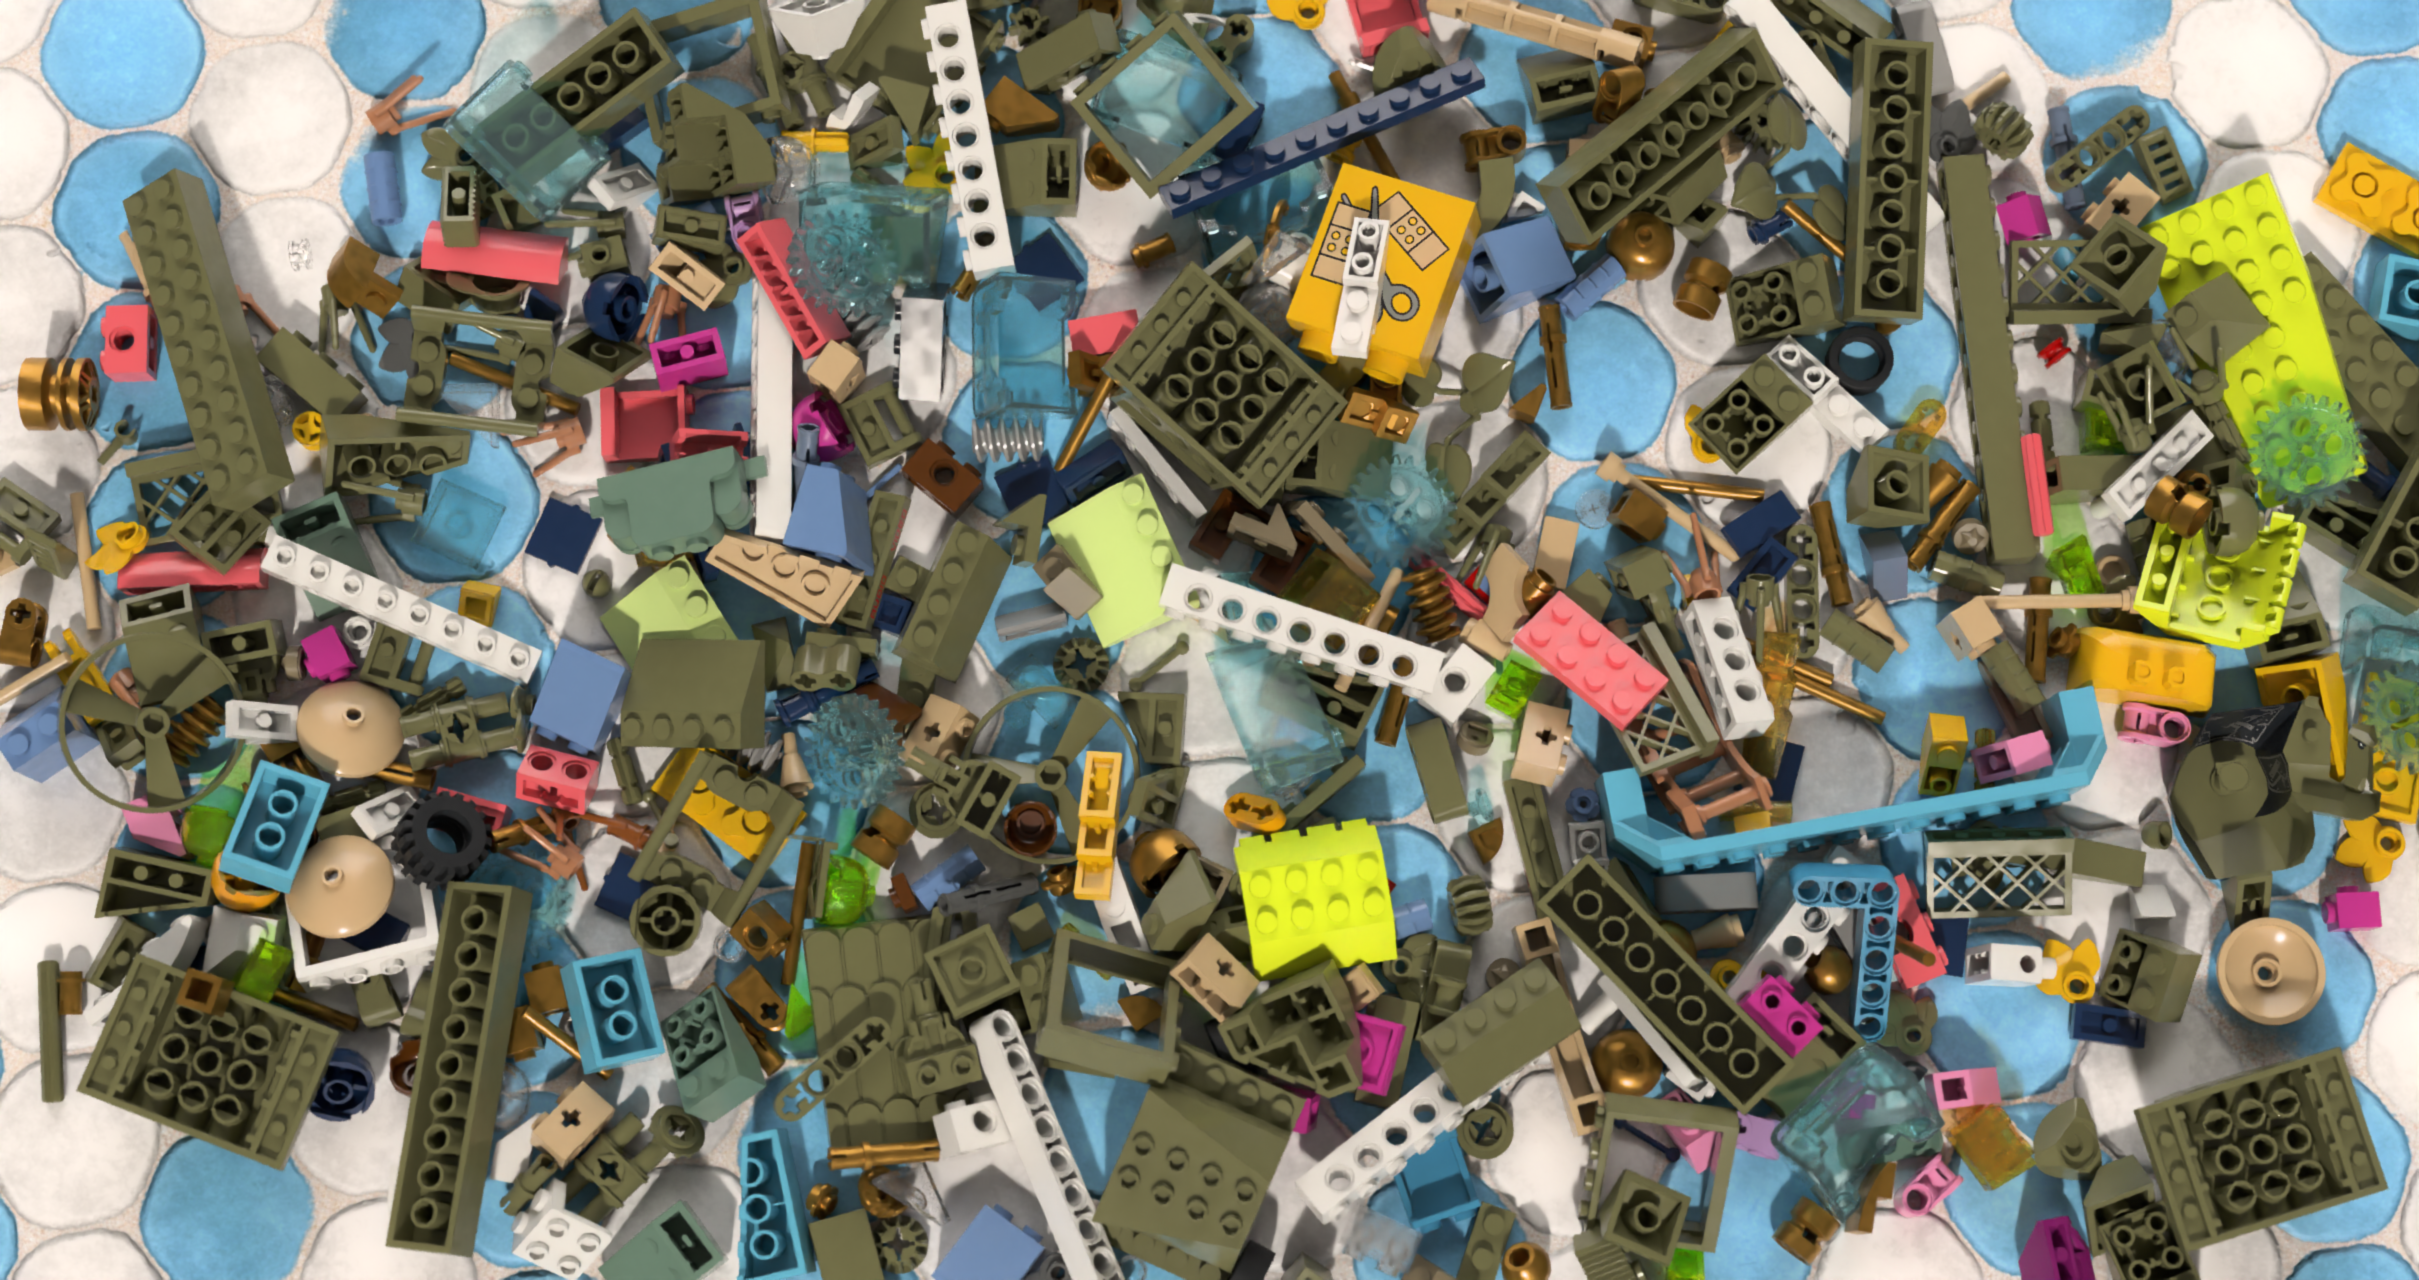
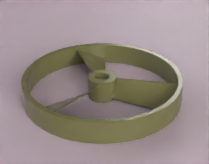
[57,632,245,813]
[963,686,1141,864]

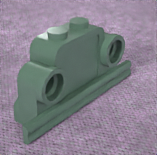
[589,445,768,561]

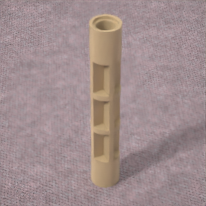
[1426,0,1644,68]

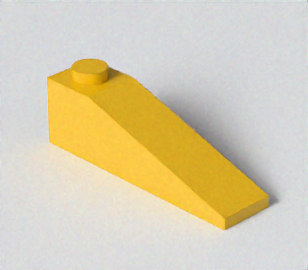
[2254,652,2348,782]

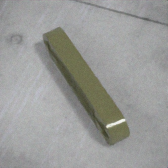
[2045,105,2150,193]
[1783,524,1820,661]
[773,1016,891,1122]

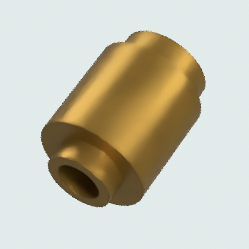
[1522,567,1557,619]

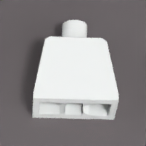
[1965,943,2057,987]

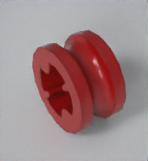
[2036,337,2072,369]

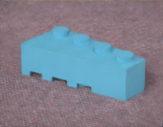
[737,1128,817,1280]

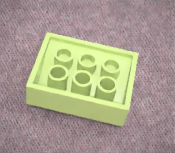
[1047,473,1200,649]
[599,555,738,670]

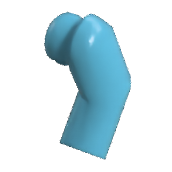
[2052,233,2084,285]

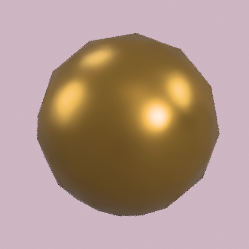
[1804,945,1853,995]
[1501,1241,1552,1280]

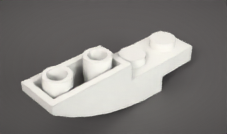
[1331,217,1390,359]
[1767,335,1889,454]
[1093,854,1154,995]
[84,914,209,1027]

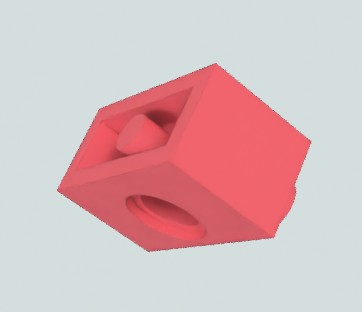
[100,305,158,382]

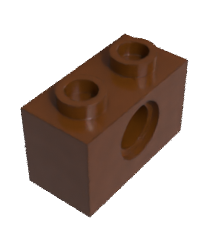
[901,438,984,520]

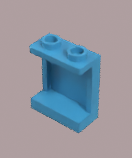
[1391,1128,1482,1234]

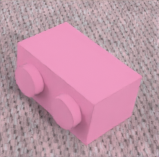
[1970,730,2053,784]

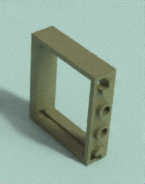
[644,0,792,152]
[1070,10,1259,199]
[1034,927,1184,1088]
[1578,1092,1739,1253]

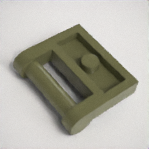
[837,381,925,470]
[0,477,62,566]
[359,622,435,698]

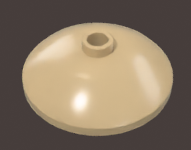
[296,680,405,778]
[286,835,395,939]
[2216,917,2326,1026]

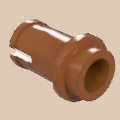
[607,813,653,851]

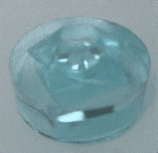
[1467,787,1494,825]

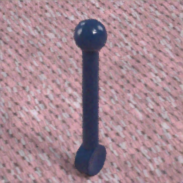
[1613,1118,1680,1162]

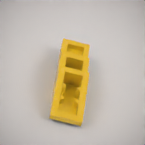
[1073,751,1123,901]

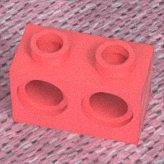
[516,744,599,815]

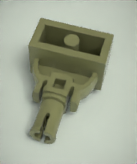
[1604,545,1685,653]
[201,619,287,703]
[904,745,1021,840]
[896,978,983,1099]

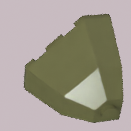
[656,83,777,207]
[1217,958,1363,1098]

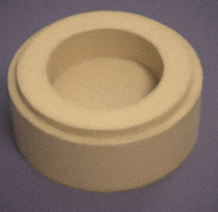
[2092,555,2130,590]

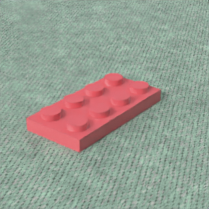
[1513,590,1669,732]

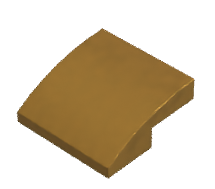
[1844,1161,1897,1235]

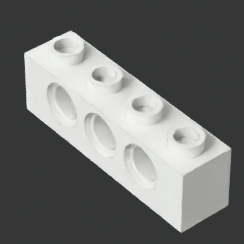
[1680,596,1775,741]

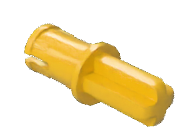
[780,128,850,156]

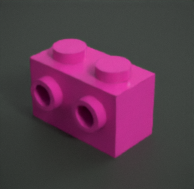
[648,327,729,392]
[1737,974,1823,1059]

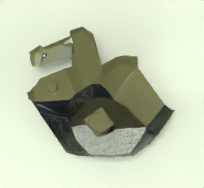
[2167,696,2381,880]

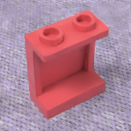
[1345,0,1430,58]
[600,384,695,464]

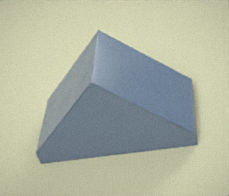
[1858,529,1908,602]

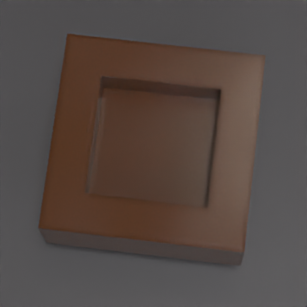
[887,873,920,914]

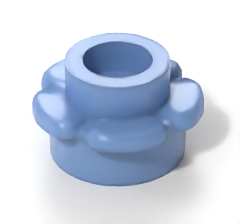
[1565,787,1600,822]

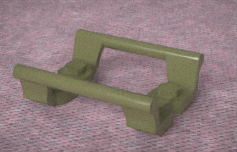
[395,305,555,437]
[628,748,805,928]

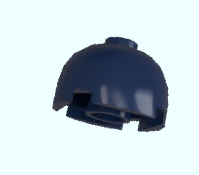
[582,272,648,342]
[310,1047,376,1122]

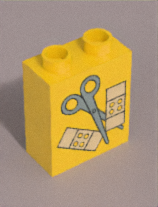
[1286,163,1481,385]

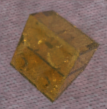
[1276,548,1381,650]
[1942,1103,2037,1191]

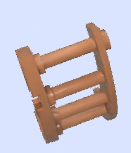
[1625,658,1773,840]

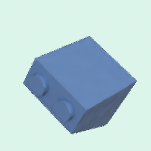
[1460,215,1577,324]
[782,462,874,577]
[529,638,631,757]
[0,685,101,783]
[931,1203,1045,1280]

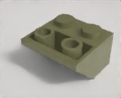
[1516,50,1599,125]
[2098,928,2202,1022]

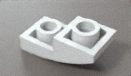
[1567,819,1609,872]

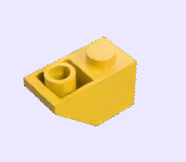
[1918,712,1969,797]

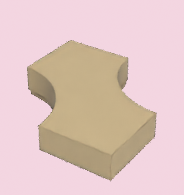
[1482,542,1530,642]

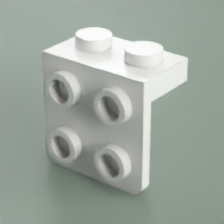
[511,1178,612,1280]

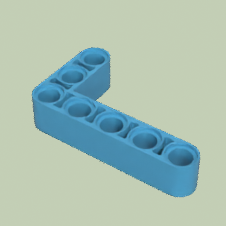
[1788,862,1899,1043]

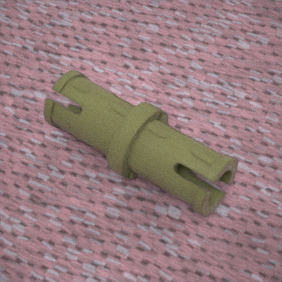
[500,1154,558,1216]

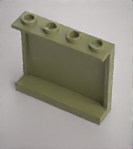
[824,0,1006,142]

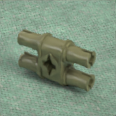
[746,32,836,131]
[399,691,518,772]
[561,1111,670,1224]

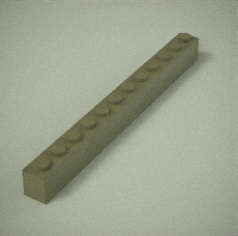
[1936,154,2040,567]

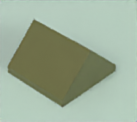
[1599,1169,1691,1267]

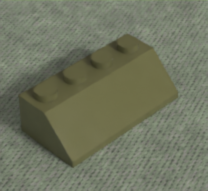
[892,521,1013,684]
[1420,957,1582,1108]

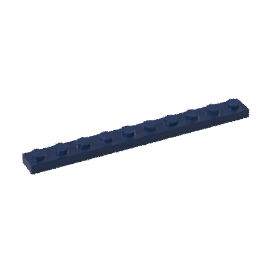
[1158,57,1485,219]

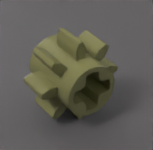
[1008,4,1050,47]

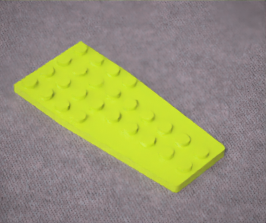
[2140,173,2368,508]

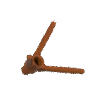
[549,806,628,891]

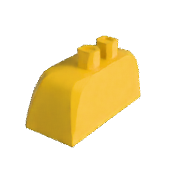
[2066,627,2217,718]

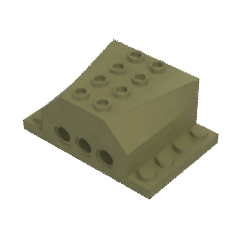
[1100,261,1348,509]
[76,953,342,1171]
[1091,1040,1307,1280]
[2133,1047,2389,1253]

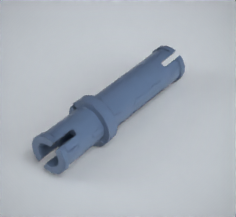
[2047,106,2087,211]
[791,423,820,514]

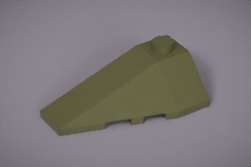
[319,414,471,496]

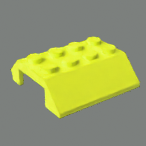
[2133,511,2307,650]
[1233,818,1397,982]

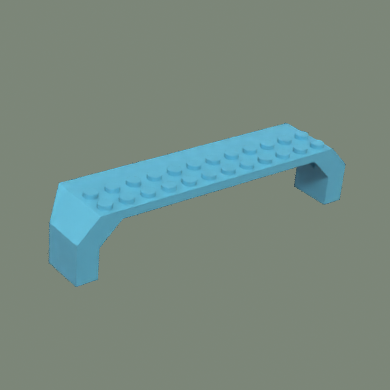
[1594,686,2108,877]

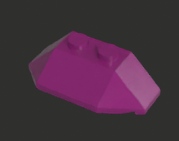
[2018,1216,2095,1280]

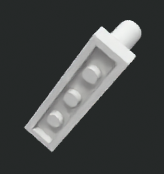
[1106,406,1207,529]
[2090,409,2214,522]
[1577,974,1708,1092]

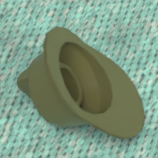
[445,272,531,315]

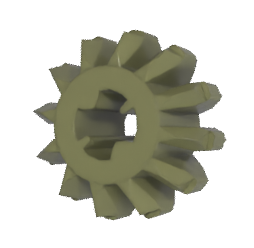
[1735,97,1783,155]
[1973,101,2034,161]
[1446,875,1493,936]

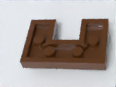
[1188,488,1314,598]

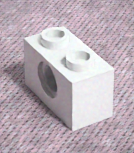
[1417,643,1496,729]
[932,1093,1013,1159]

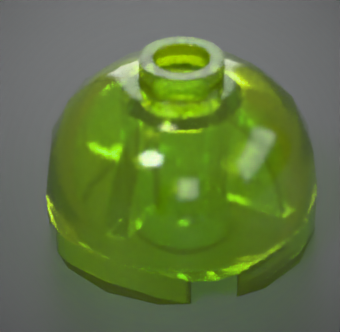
[179,805,235,868]
[815,853,876,926]

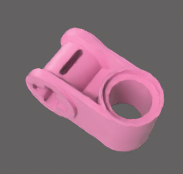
[2117,702,2191,748]
[1893,1152,1964,1218]

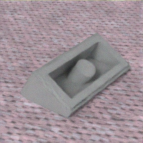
[994,602,1068,642]

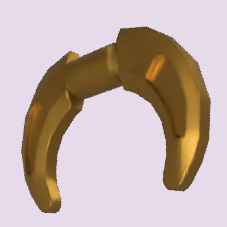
[1261,199,1289,276]

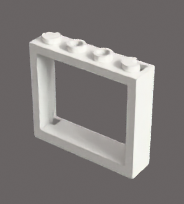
[284,835,442,992]

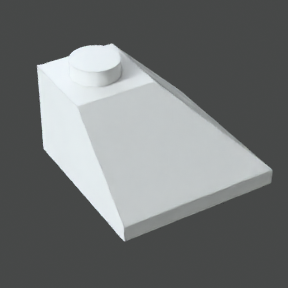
[768,0,865,60]
[202,905,287,988]

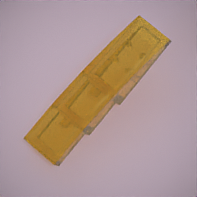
[1742,631,1802,779]

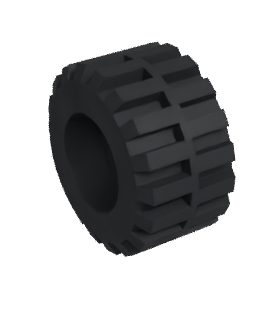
[391,791,492,891]

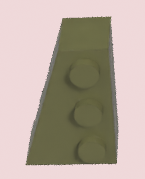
[2293,491,2381,569]
[1259,662,1385,751]
[94,847,220,918]

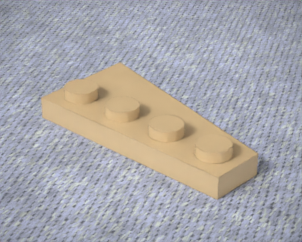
[705,528,865,628]

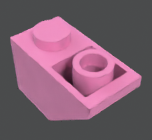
[122,795,196,861]
[1924,1067,2002,1112]
[1661,1087,1717,1174]

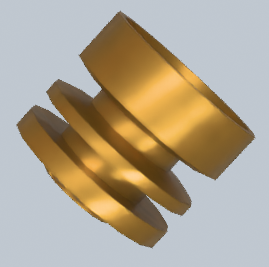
[17,357,100,431]

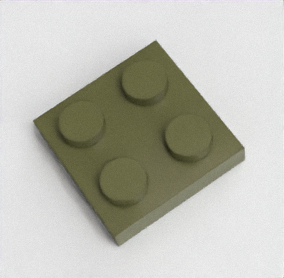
[923,923,1020,1021]

